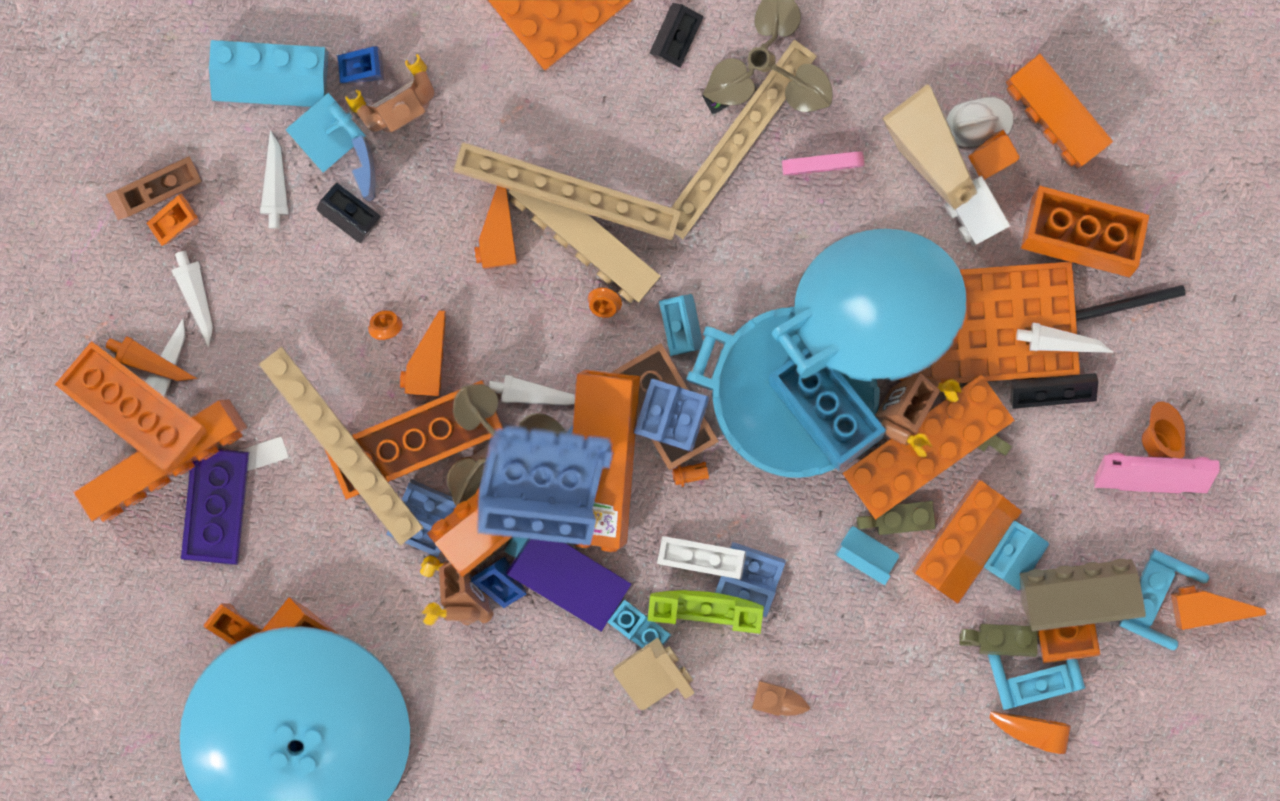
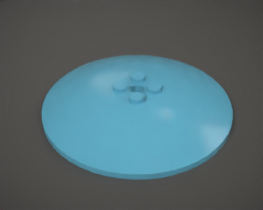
[180,627,410,801]

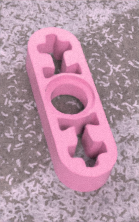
[782,151,865,176]

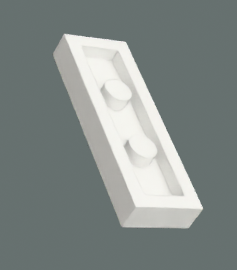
[657,536,746,580]

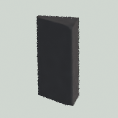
[650,3,704,68]
[316,182,381,243]

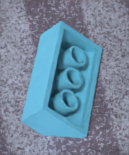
[209,40,329,107]

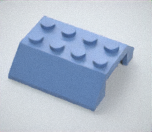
[477,426,613,545]

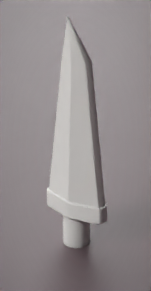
[260,130,289,229]
[171,250,213,347]
[145,319,186,398]
[1016,323,1114,353]
[489,375,575,406]

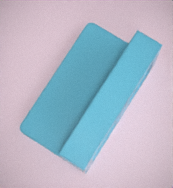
[983,520,1049,590]
[834,526,899,585]

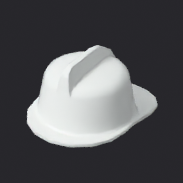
[947,97,1013,147]

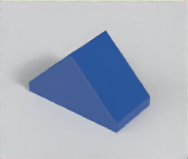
[337,46,384,84]
[471,556,527,608]

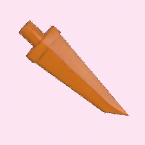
[106,336,198,382]

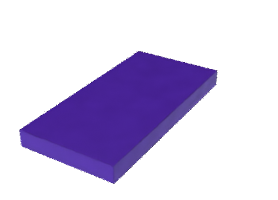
[181,449,250,565]
[506,538,631,632]

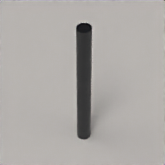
[1075,285,1186,322]

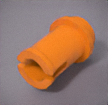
[672,462,709,487]

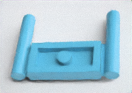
[1119,549,1209,650]
[988,655,1086,710]

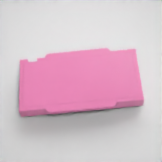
[1094,453,1220,493]

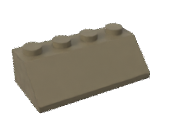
[1020,559,1146,631]

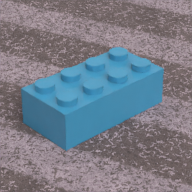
[768,348,886,472]

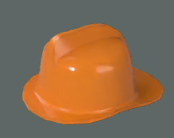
[1141,401,1186,459]

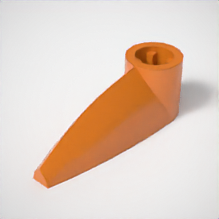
[990,711,1071,754]

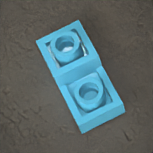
[608,600,672,648]

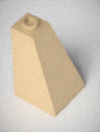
[882,84,977,210]

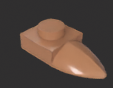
[752,680,810,716]

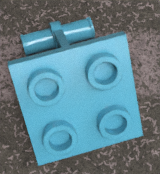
[285,93,366,173]

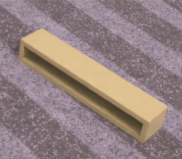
[508,190,661,303]

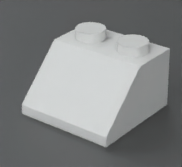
[944,176,1010,246]

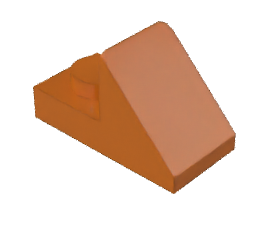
[968,129,1020,180]
[147,194,199,246]
[203,603,262,645]

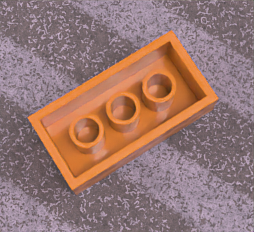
[1020,185,1150,278]

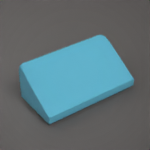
[659,294,703,356]

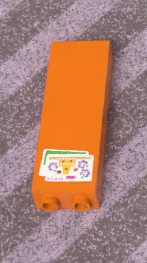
[573,369,640,552]

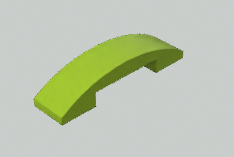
[648,590,764,634]

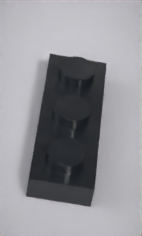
[1011,373,1098,409]

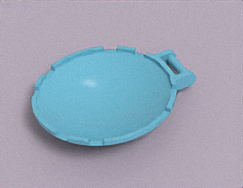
[772,229,966,381]
[686,307,880,478]

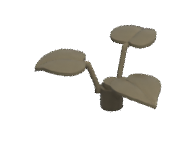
[703,0,833,112]
[447,384,567,506]

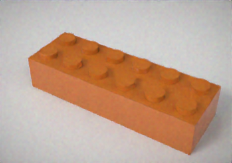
[325,380,504,500]
[73,399,247,522]

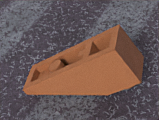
[106,156,202,220]

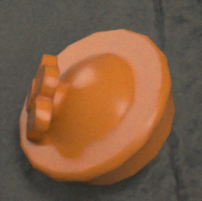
[588,288,622,318]
[368,310,403,340]

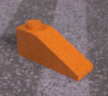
[474,186,517,269]
[400,310,446,396]
[1171,585,1266,630]

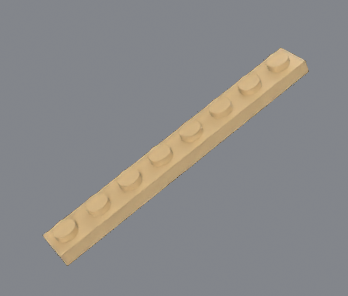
[671,40,817,240]
[453,142,681,240]
[259,347,424,546]

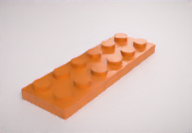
[54,341,207,475]
[842,374,1015,520]

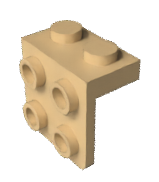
[613,638,695,710]

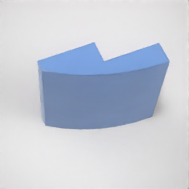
[352,136,376,202]
[634,378,710,452]
[386,479,456,557]
[715,542,786,617]

